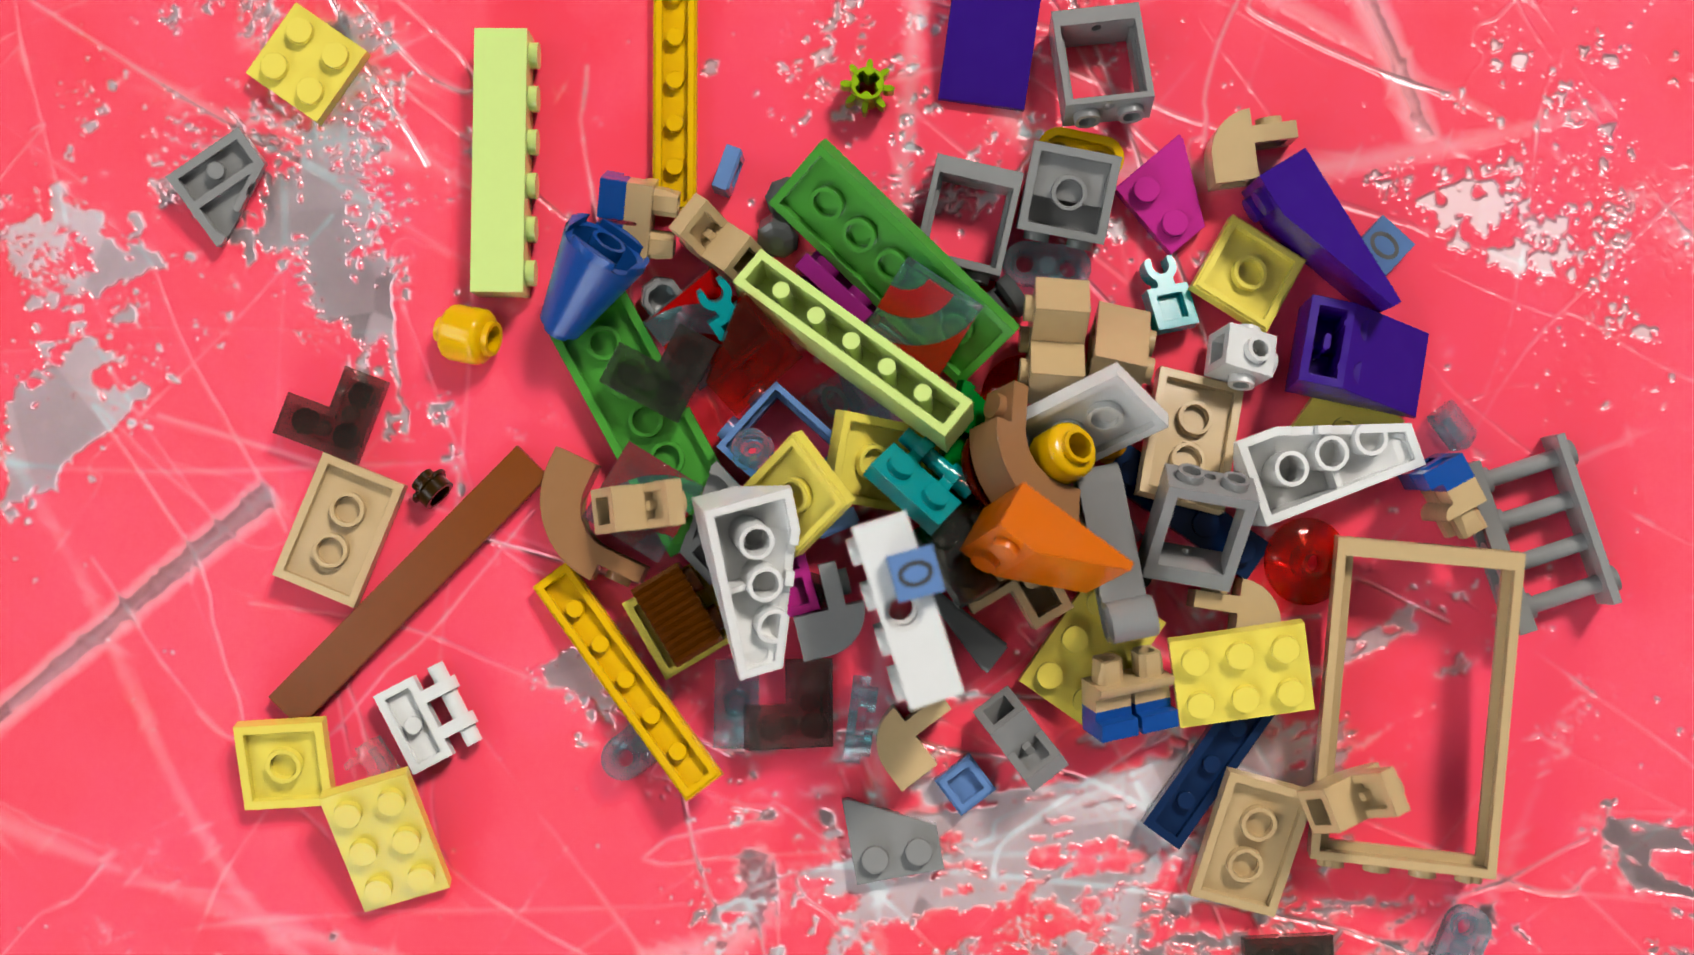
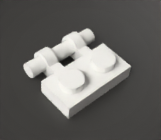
[373,661,483,775]

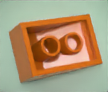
[959,482,1134,593]

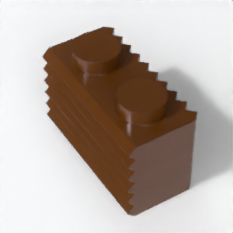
[631,562,726,668]

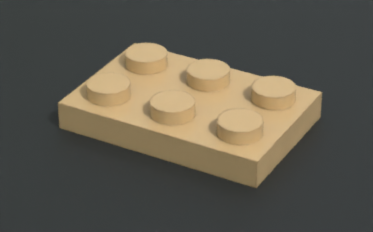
[1134,366,1244,516]
[272,452,408,608]
[1187,766,1307,917]

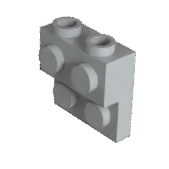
[1015,140,1122,251]

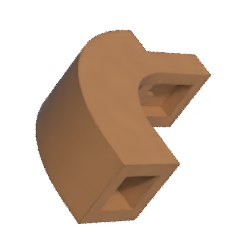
[969,380,1080,522]
[540,446,650,587]

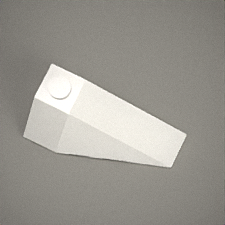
[1233,423,1426,526]
[691,485,800,681]

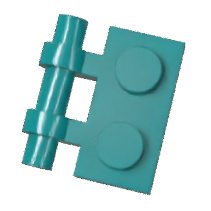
[863,427,977,535]

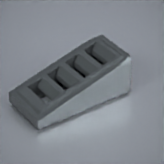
[933,592,1008,673]

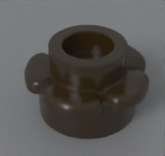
[412,469,453,509]

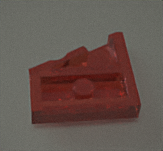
[705,291,803,416]

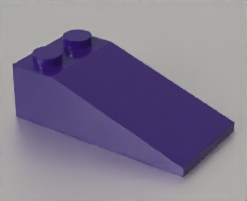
[938,0,1041,112]
[1241,147,1402,313]

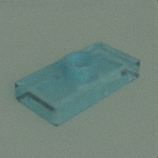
[713,659,760,749]

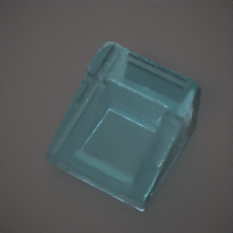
[1426,399,1477,451]

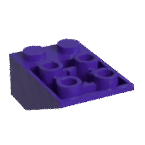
[1285,294,1429,419]

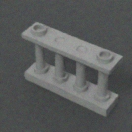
[1468,433,1622,636]

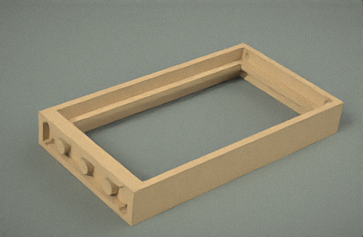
[1307,535,1526,884]

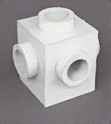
[1204,322,1279,391]

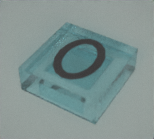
[804,373,865,430]

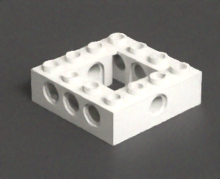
[845,510,965,711]

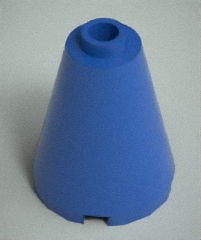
[540,213,650,341]

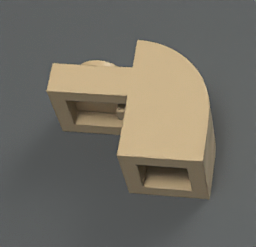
[1204,108,1299,192]
[668,192,767,284]
[590,478,687,535]
[1186,578,1281,629]
[876,700,951,791]
[1297,762,1411,834]

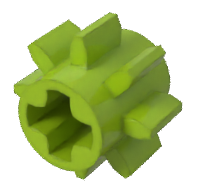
[840,59,895,118]

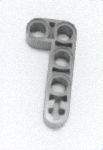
[1073,462,1160,644]

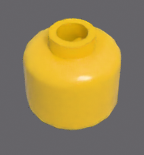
[433,304,503,365]
[1029,422,1096,485]

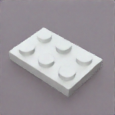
[1026,362,1169,461]

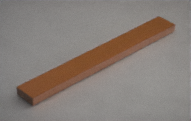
[268,445,545,718]

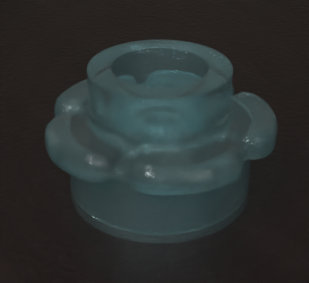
[730,428,774,470]

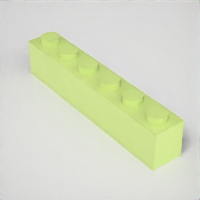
[470,28,541,298]
[732,248,974,453]

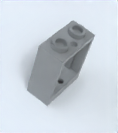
[1048,2,1155,128]
[920,153,1024,286]
[1138,463,1259,592]

